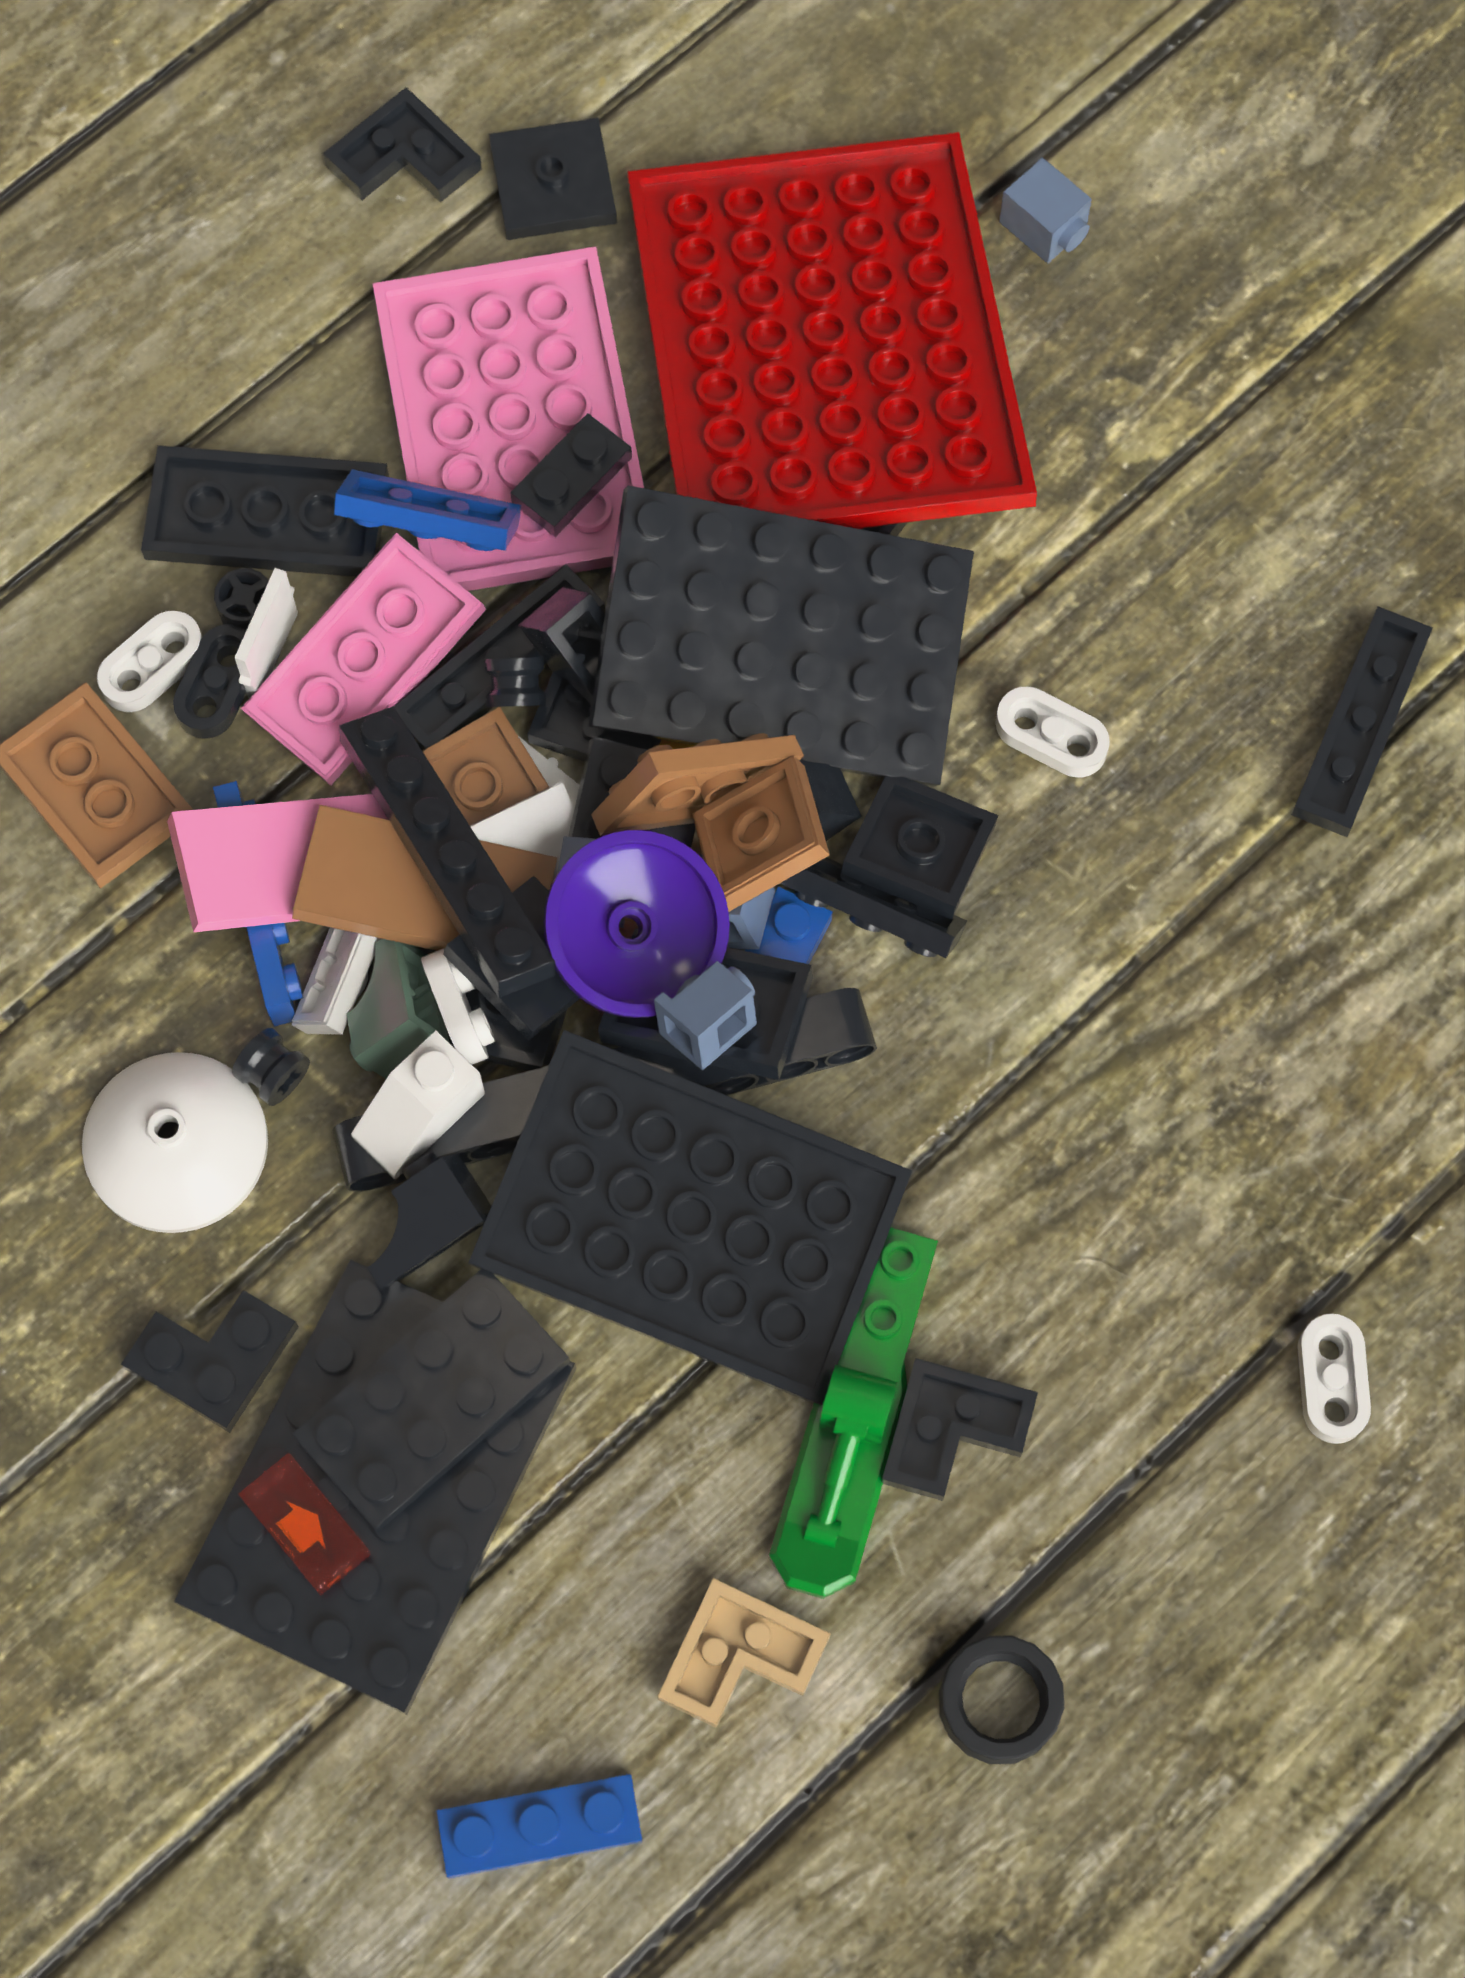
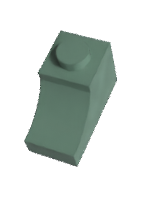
[347,939,450,1079]

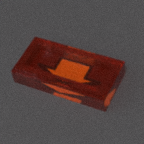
[238,1453,371,1596]

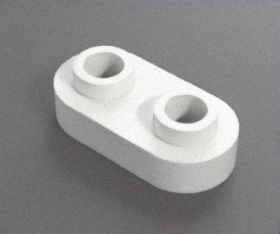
[97,611,202,712]
[996,687,1110,777]
[421,948,495,1065]
[1298,1314,1371,1443]

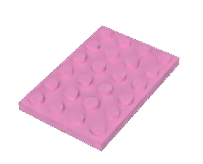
[373,246,644,591]

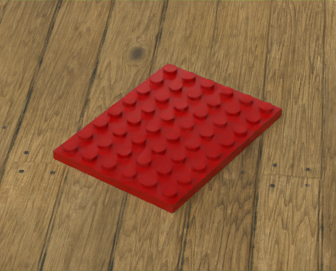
[627,132,1037,529]

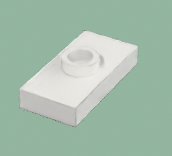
[292,927,381,1034]

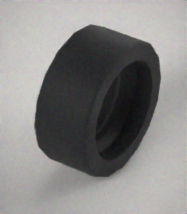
[939,1635,1064,1764]

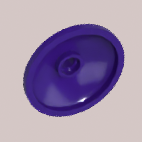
[543,830,730,1018]

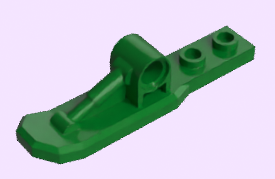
[769,1228,938,1599]

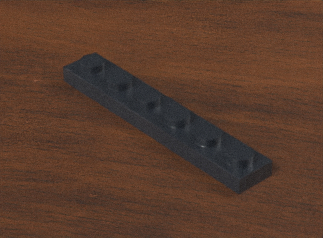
[339,706,555,998]

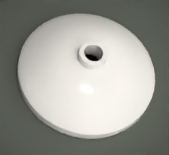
[82,1052,268,1233]

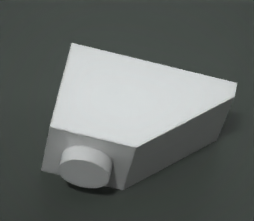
[351,1030,485,1180]

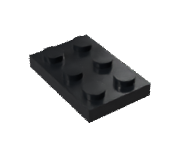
[598,929,813,1080]

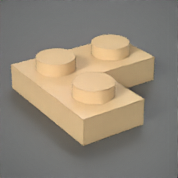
[657,1578,831,1728]

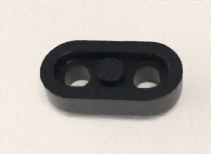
[173,624,247,739]

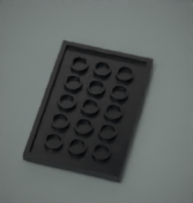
[588,486,974,787]
[468,1030,912,1405]
[174,1260,576,1715]

